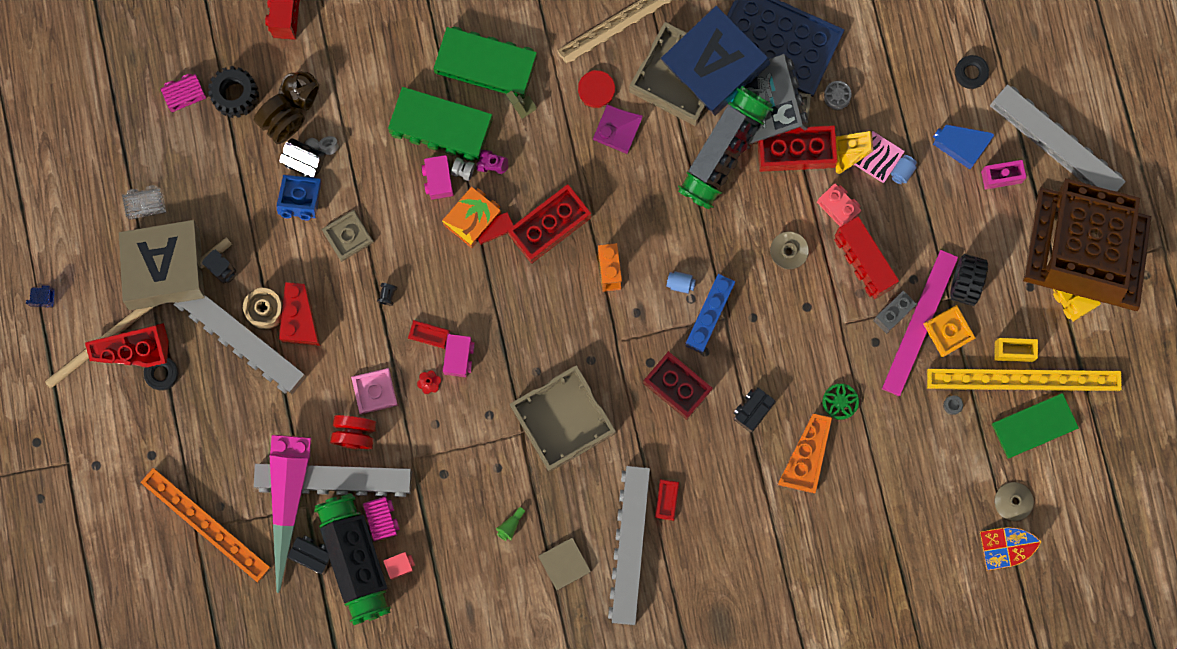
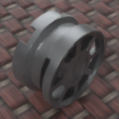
[824,81,851,110]

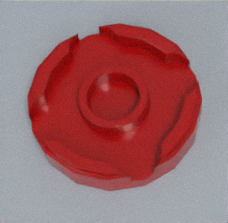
[578,70,615,108]

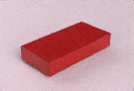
[477,212,513,245]
[408,320,450,349]
[655,479,679,521]

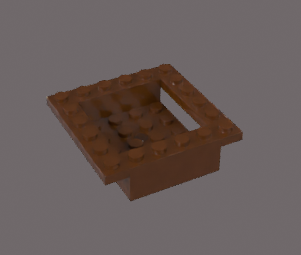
[1023,178,1152,312]

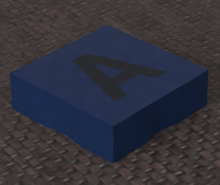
[661,6,770,116]

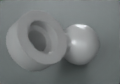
[305,136,339,155]

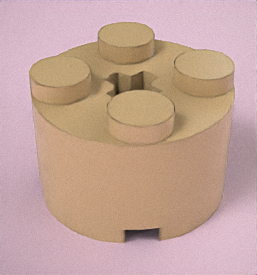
[243,288,283,329]

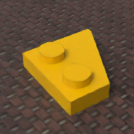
[836,131,873,174]

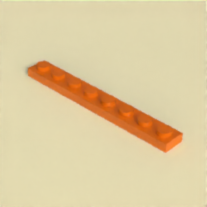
[140,468,271,583]

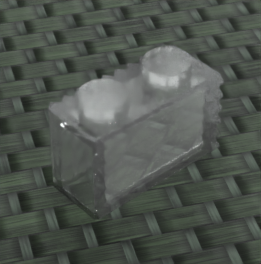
[122,185,167,220]

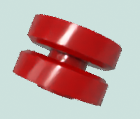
[330,415,376,449]

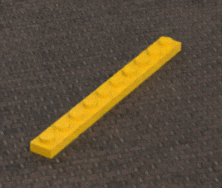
[927,369,1122,391]

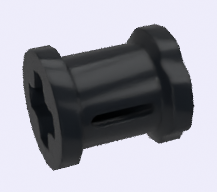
[377,283,398,306]

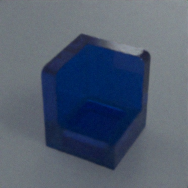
[26,285,55,308]

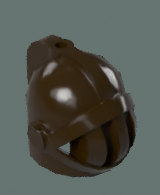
[278,71,320,111]

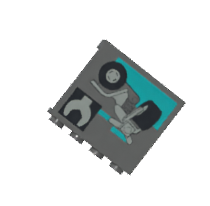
[728,54,809,150]

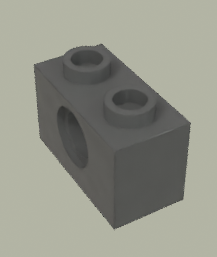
[873,291,917,334]

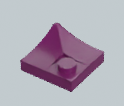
[592,105,643,154]

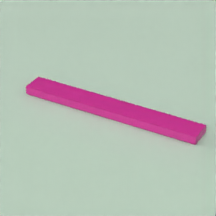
[882,250,958,396]

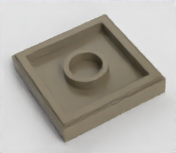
[321,210,374,262]
[538,538,591,591]

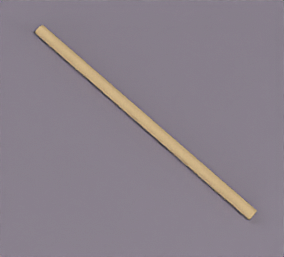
[45,237,232,388]

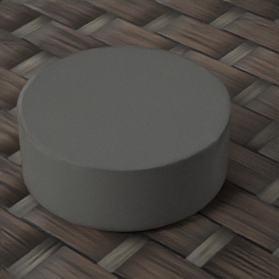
[943,395,963,415]

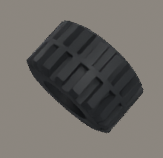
[208,66,259,118]
[950,254,988,306]

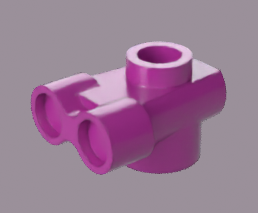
[476,150,509,174]

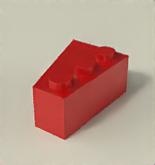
[279,282,321,346]

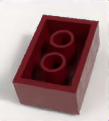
[643,351,713,420]

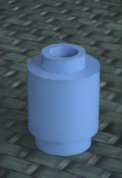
[891,155,917,184]
[667,271,696,294]

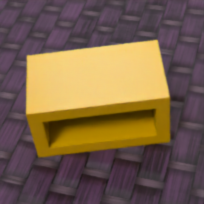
[995,338,1038,362]

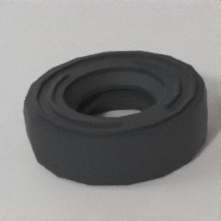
[955,55,989,89]
[143,357,179,391]

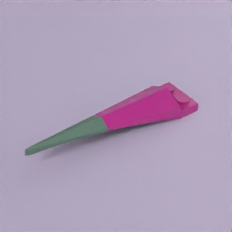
[270,434,312,593]

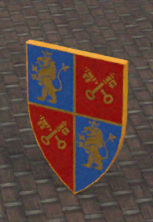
[980,527,1042,570]

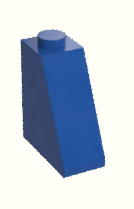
[933,125,994,169]

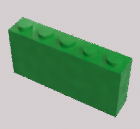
[433,26,537,99]
[388,87,493,162]

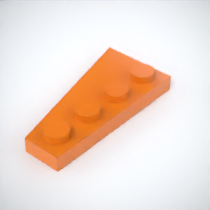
[777,414,832,494]

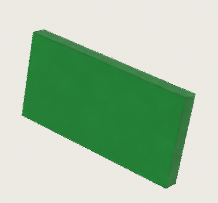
[992,393,1079,459]

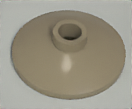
[770,232,809,269]
[994,482,1034,521]

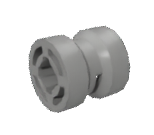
[451,157,475,181]

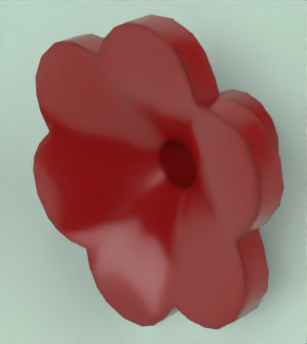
[417,370,441,394]

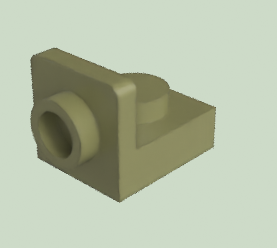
[506,91,537,119]

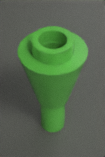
[496,507,525,541]

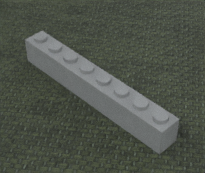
[990,84,1126,192]
[174,296,307,394]
[254,464,412,497]
[608,466,650,625]

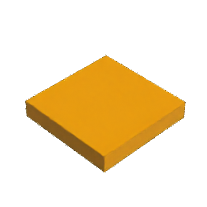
[923,305,975,357]

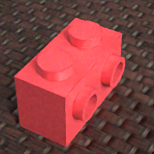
[817,183,862,227]

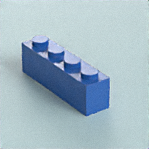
[685,274,735,354]

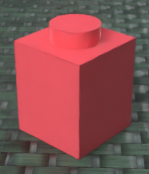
[384,552,415,580]

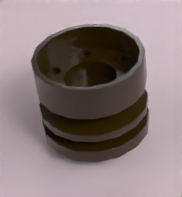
[254,94,305,144]

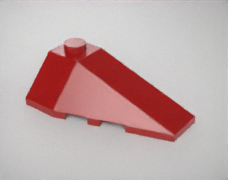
[85,323,169,367]

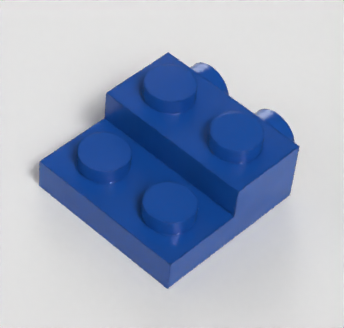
[276,175,321,221]

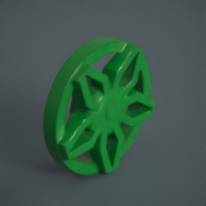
[822,384,859,420]

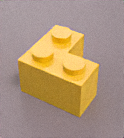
[1053,289,1101,322]

